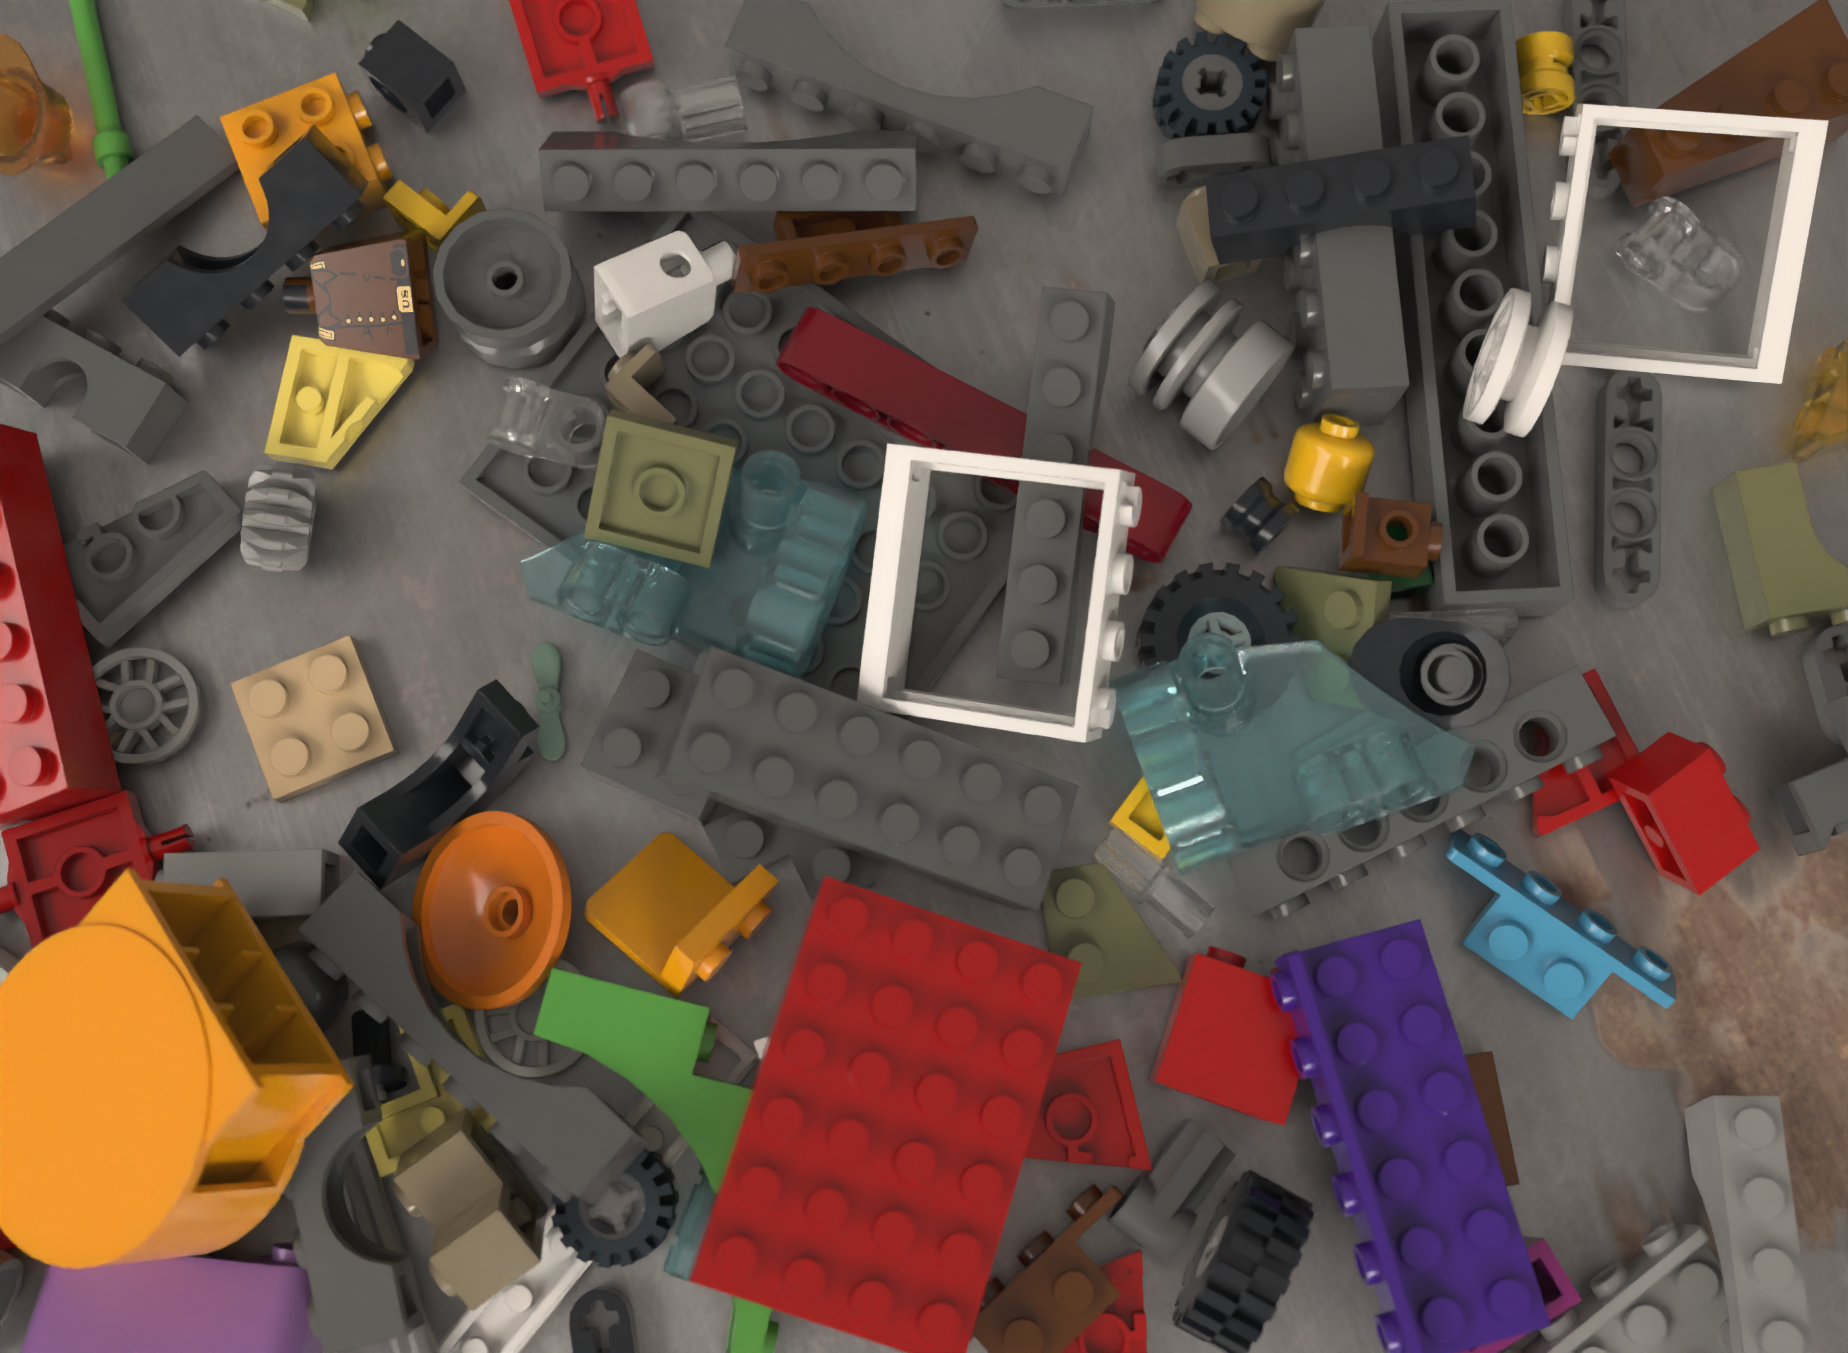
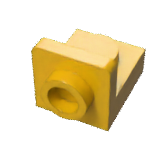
[383,180,487,254]

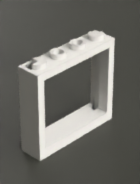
[1540,104,1829,384]
[857,443,1142,743]

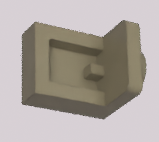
[604,343,679,426]

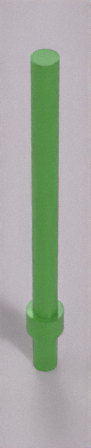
[69,0,135,180]

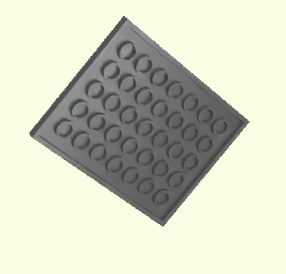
[459,211,1017,720]

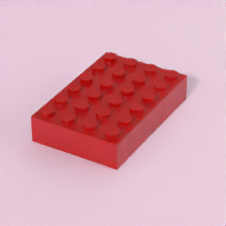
[687,876,1082,1353]

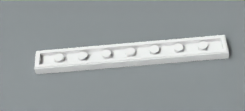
[436,1015,760,1353]

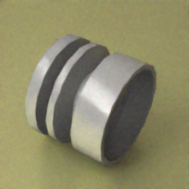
[1128,280,1296,451]

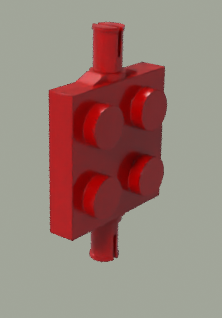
[509,0,655,124]
[0,790,196,949]

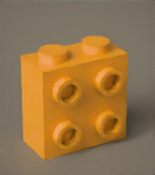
[220,72,394,231]

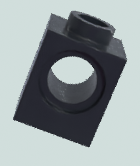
[358,19,466,133]

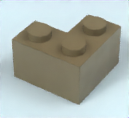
[393,1108,547,1311]

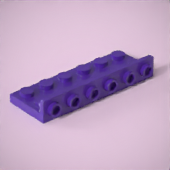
[1270,919,1551,1353]

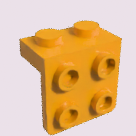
[584,832,779,999]

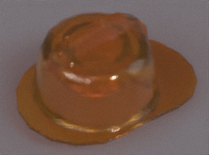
[0,34,73,176]

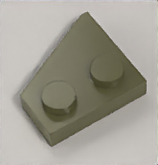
[1274,566,1392,710]
[1041,862,1182,1000]

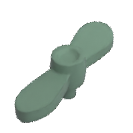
[532,642,566,762]

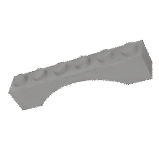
[1684,1096,1814,1353]

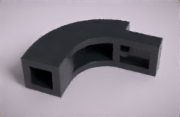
[338,679,540,890]

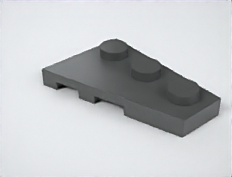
[63,470,244,648]

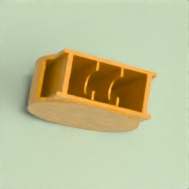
[0,869,354,1269]

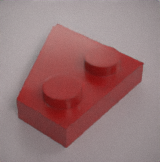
[1532,668,1639,838]

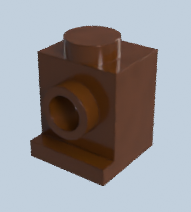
[1338,492,1443,579]

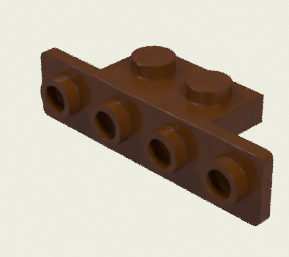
[731,211,979,293]
[970,1183,1124,1353]

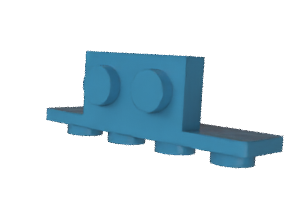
[1446,829,1677,1019]

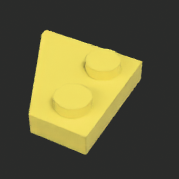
[264,335,415,470]

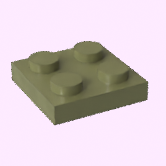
[584,409,739,568]

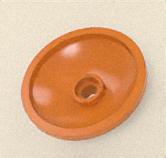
[412,811,571,1010]

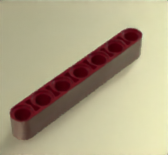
[775,307,1192,564]

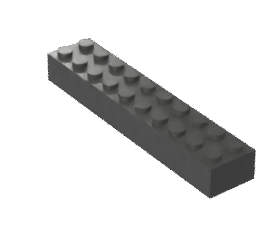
[1372,0,1574,620]

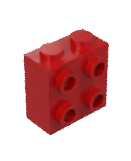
[1149,946,1300,1126]

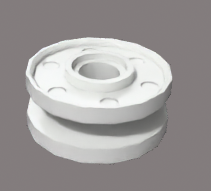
[1463,288,1573,438]

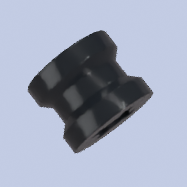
[1220,476,1300,556]

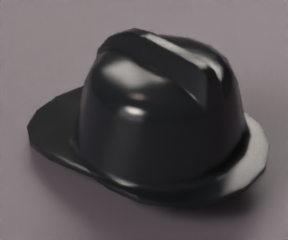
[1348,618,1511,727]

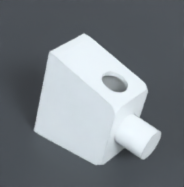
[594,230,736,358]

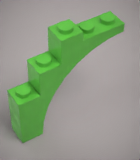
[533,968,779,1353]

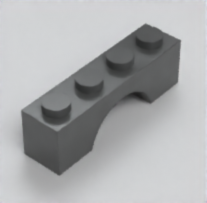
[283,1054,425,1353]

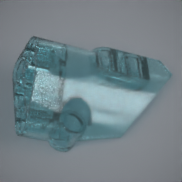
[1109,632,1475,876]

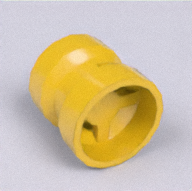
[1515,31,1575,115]

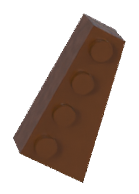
[1607,0,1848,207]

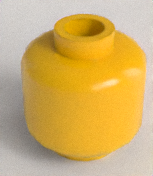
[1284,414,1375,513]

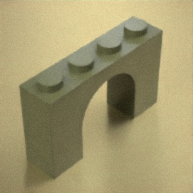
[1711,461,1848,637]

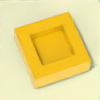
[1108,770,1200,862]

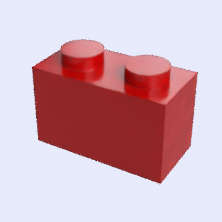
[1608,732,1760,895]

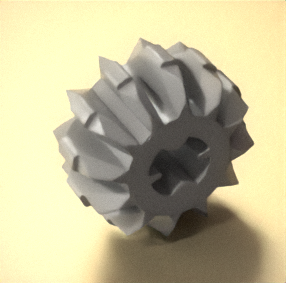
[240,462,318,572]

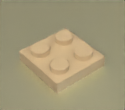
[230,635,400,803]

